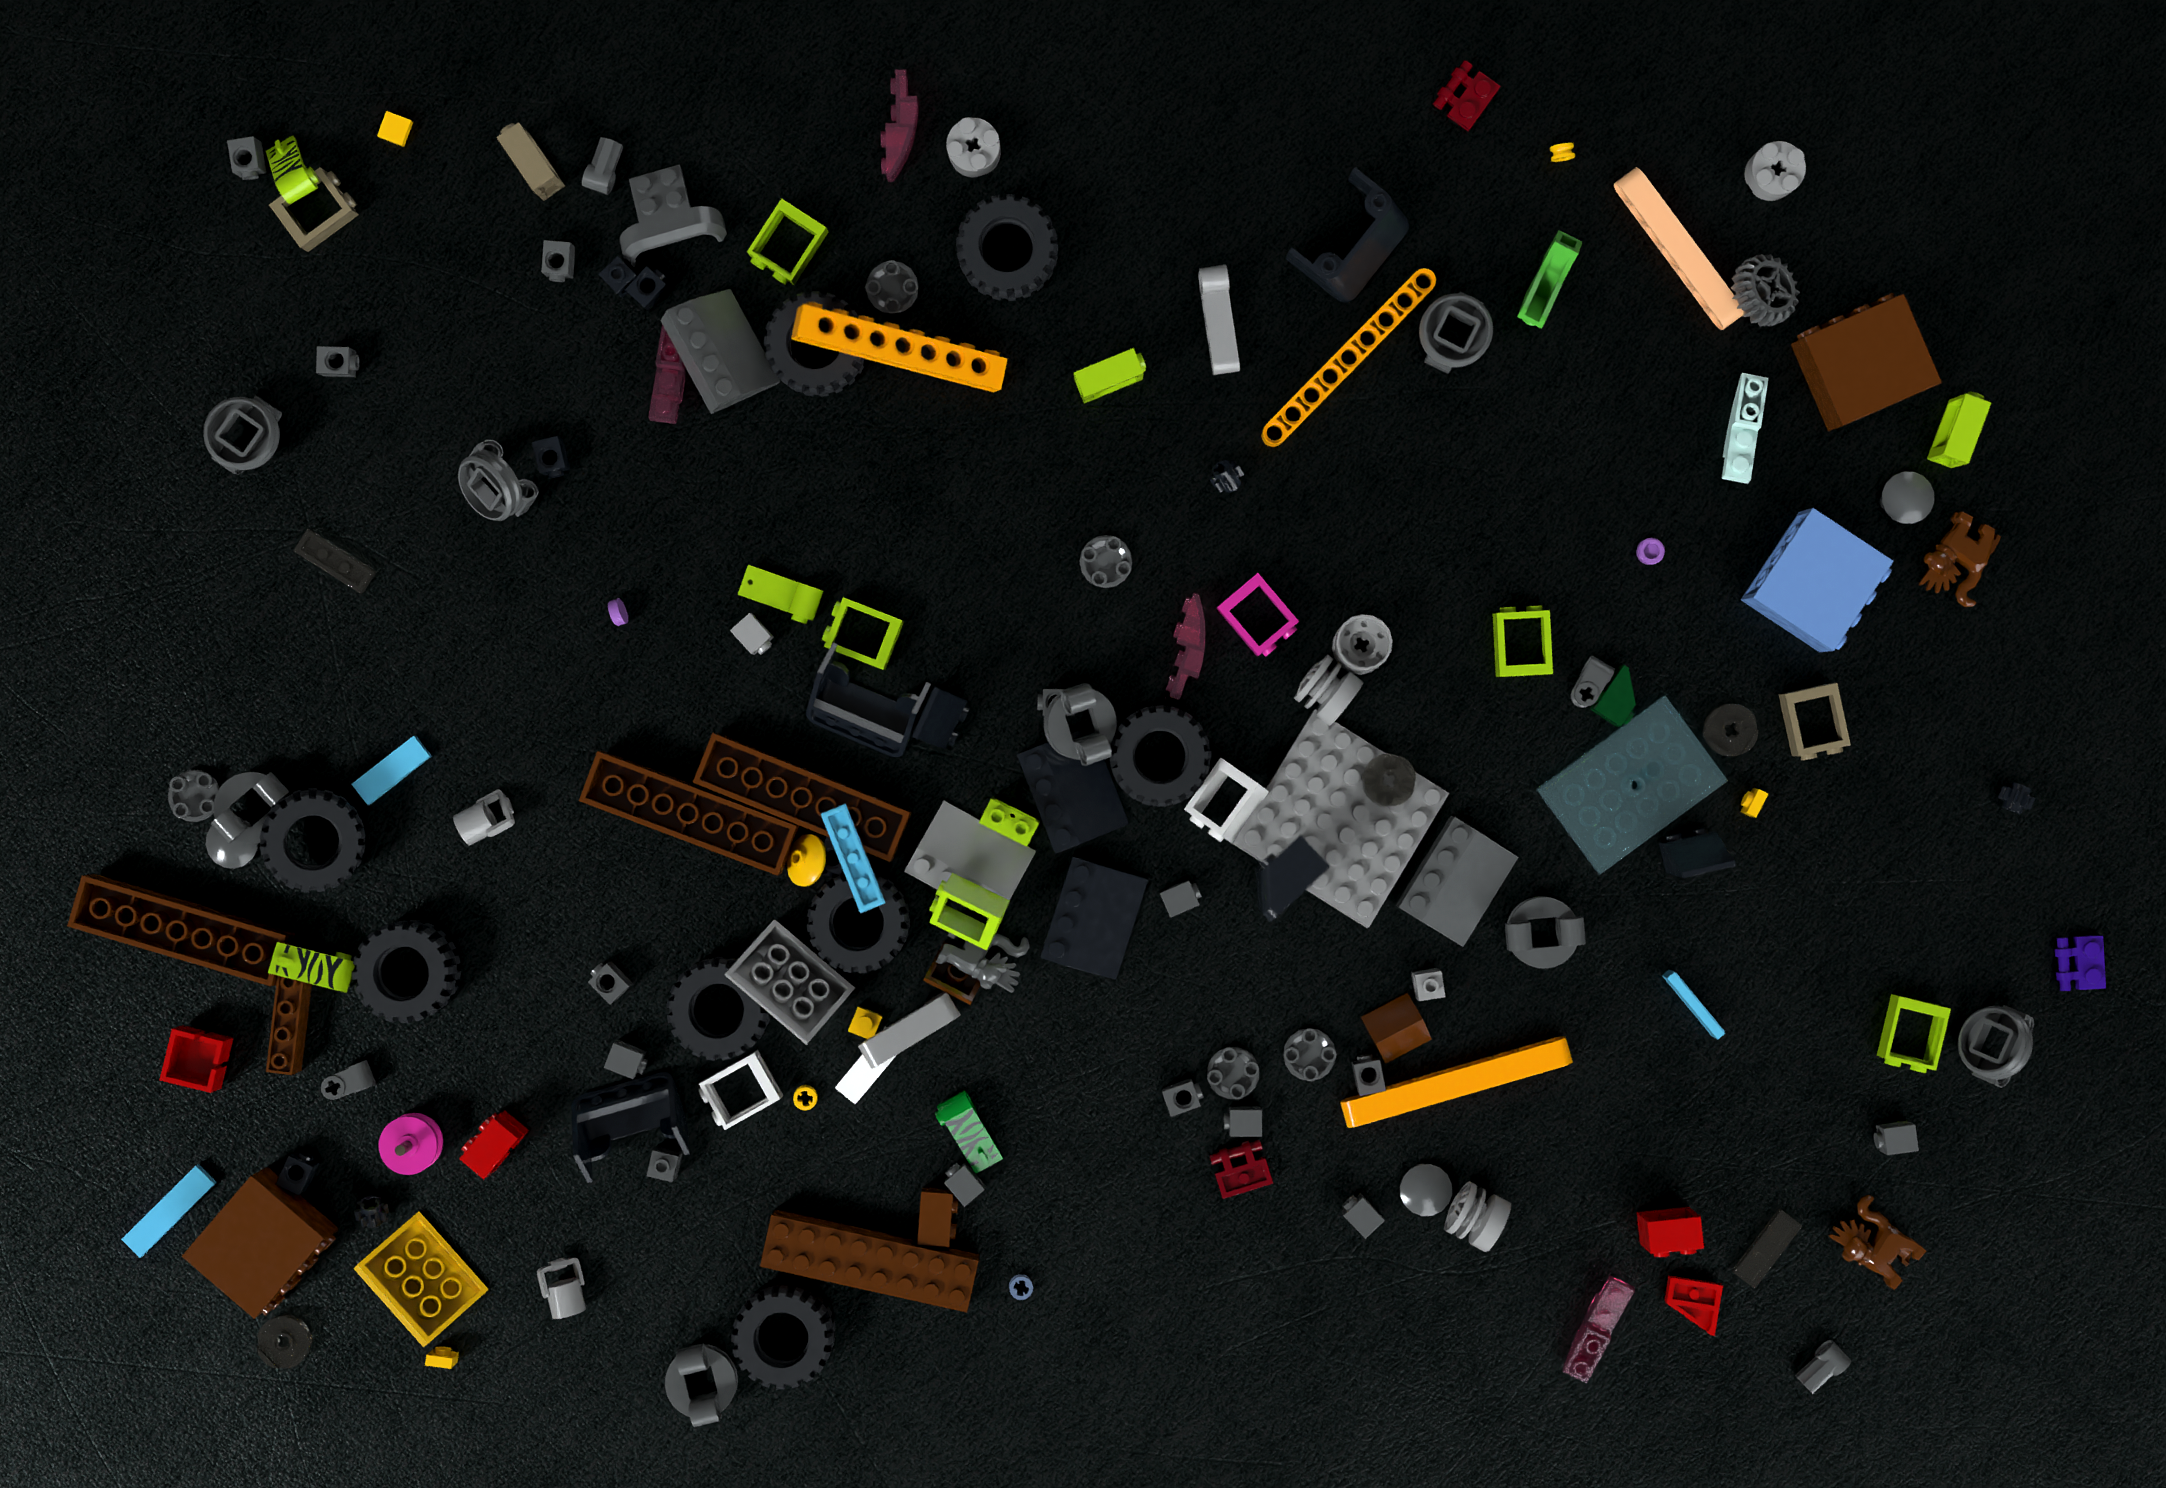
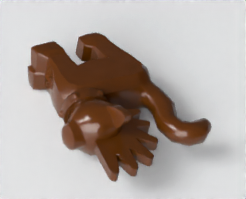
[1919,511,2001,607]
[1828,1195,1926,1290]

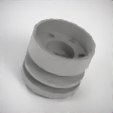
[1332,614,1392,675]
[1294,655,1364,726]
[1444,1181,1511,1252]

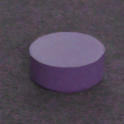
[1636,538,1665,565]
[608,598,628,626]

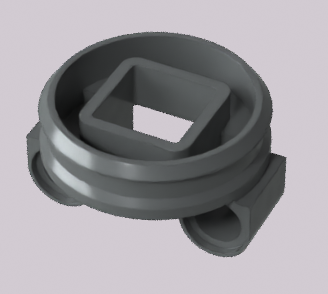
[1419,291,1493,374]
[203,395,282,475]
[458,440,539,521]
[1044,683,1117,766]
[211,772,290,844]
[1505,896,1586,969]
[1958,1005,2034,1088]
[665,1343,738,1427]

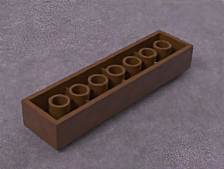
[693,733,912,862]
[579,751,800,876]
[67,874,295,986]
[760,1209,980,1312]

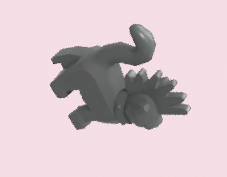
[936,932,1029,993]

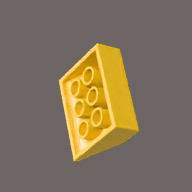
[354,1211,489,1347]

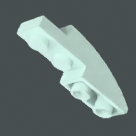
[1722,373,1768,484]

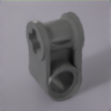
[1570,656,1615,708]
[321,1060,377,1100]

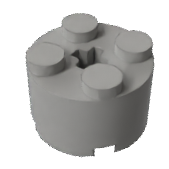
[946,118,1001,178]
[1745,141,1806,201]

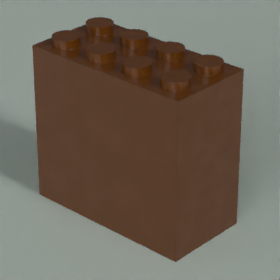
[1791,293,1942,431]
[182,1167,339,1319]

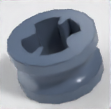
[1009,1274,1033,1300]

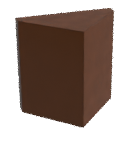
[923,941,980,1005]
[1361,992,1432,1064]

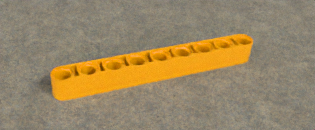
[1261,268,1436,447]
[1340,1036,1573,1128]

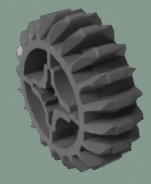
[1731,254,1800,327]

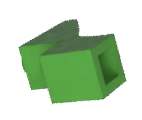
[1517,230,1582,328]

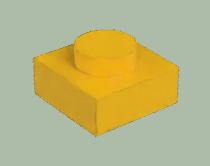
[1741,788,1768,817]
[848,1006,883,1039]
[425,1346,459,1369]

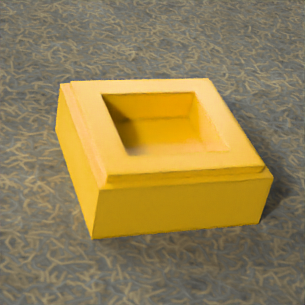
[377,111,413,147]

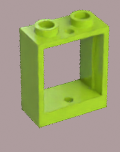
[747,198,828,285]
[1074,348,1146,404]
[1927,392,1991,468]
[822,597,904,670]
[1493,606,1553,677]
[979,797,1040,847]
[929,873,1010,950]
[1877,994,1951,1073]

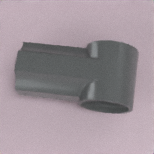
[582,137,623,195]
[1795,1340,1851,1394]

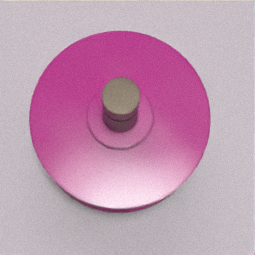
[379,1113,443,1175]

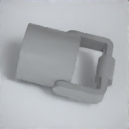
[453,790,515,846]
[537,1257,586,1319]

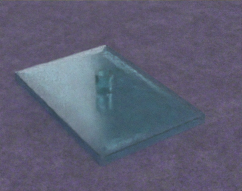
[1536,696,1728,874]

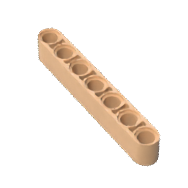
[1614,167,1744,330]

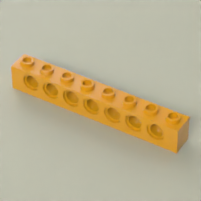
[791,302,1007,392]

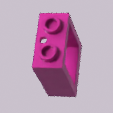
[1216,573,1299,657]

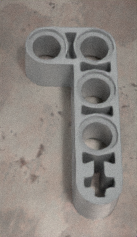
[1198,265,1240,375]
[858,992,961,1069]

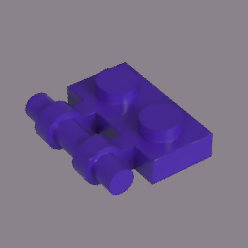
[2055,935,2106,991]

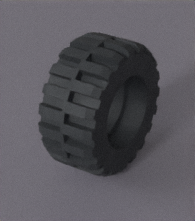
[956,194,1058,301]
[764,291,865,397]
[1110,705,1211,807]
[260,788,365,892]
[807,872,910,973]
[352,920,461,1023]
[667,957,771,1060]
[731,1281,836,1389]

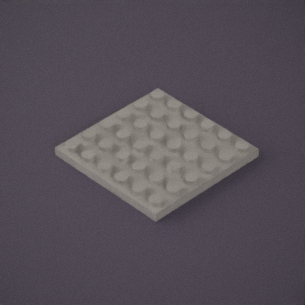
[1232,709,1449,928]

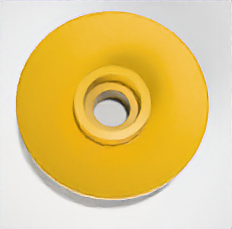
[787,834,826,887]

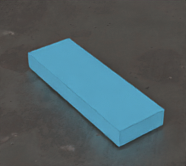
[352,736,432,805]
[1662,970,1725,1039]

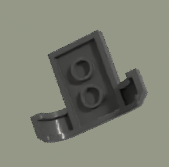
[620,164,727,267]

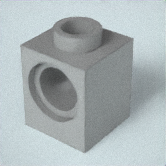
[730,613,774,655]
[1411,968,1445,1001]

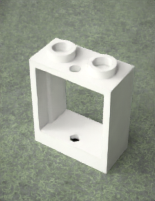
[1184,758,1269,843]
[699,1050,783,1130]

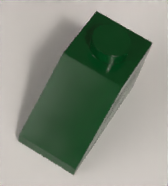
[1590,665,1636,727]

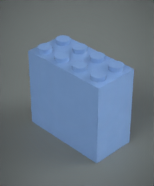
[1741,508,1893,652]

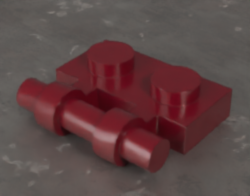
[1433,60,1501,131]
[1209,1139,1273,1199]

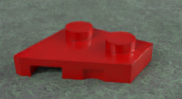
[1664,1275,1723,1336]

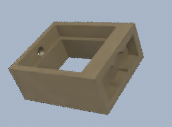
[497,122,565,201]
[269,167,358,252]
[1778,683,1851,760]

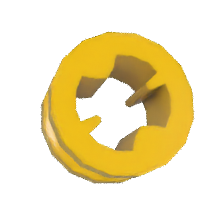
[1550,143,1575,162]
[793,1085,817,1110]

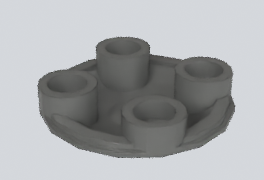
[865,260,919,314]
[1880,472,1934,524]
[1080,535,1132,588]
[168,770,220,822]
[206,817,258,869]
[1283,1028,1337,1081]
[1207,1047,1259,1100]
[1400,1163,1452,1216]

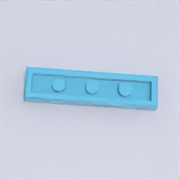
[821,804,886,913]
[121,1164,217,1258]

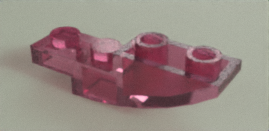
[881,70,919,182]
[648,324,686,424]
[1166,593,1206,700]
[1562,1276,1635,1383]

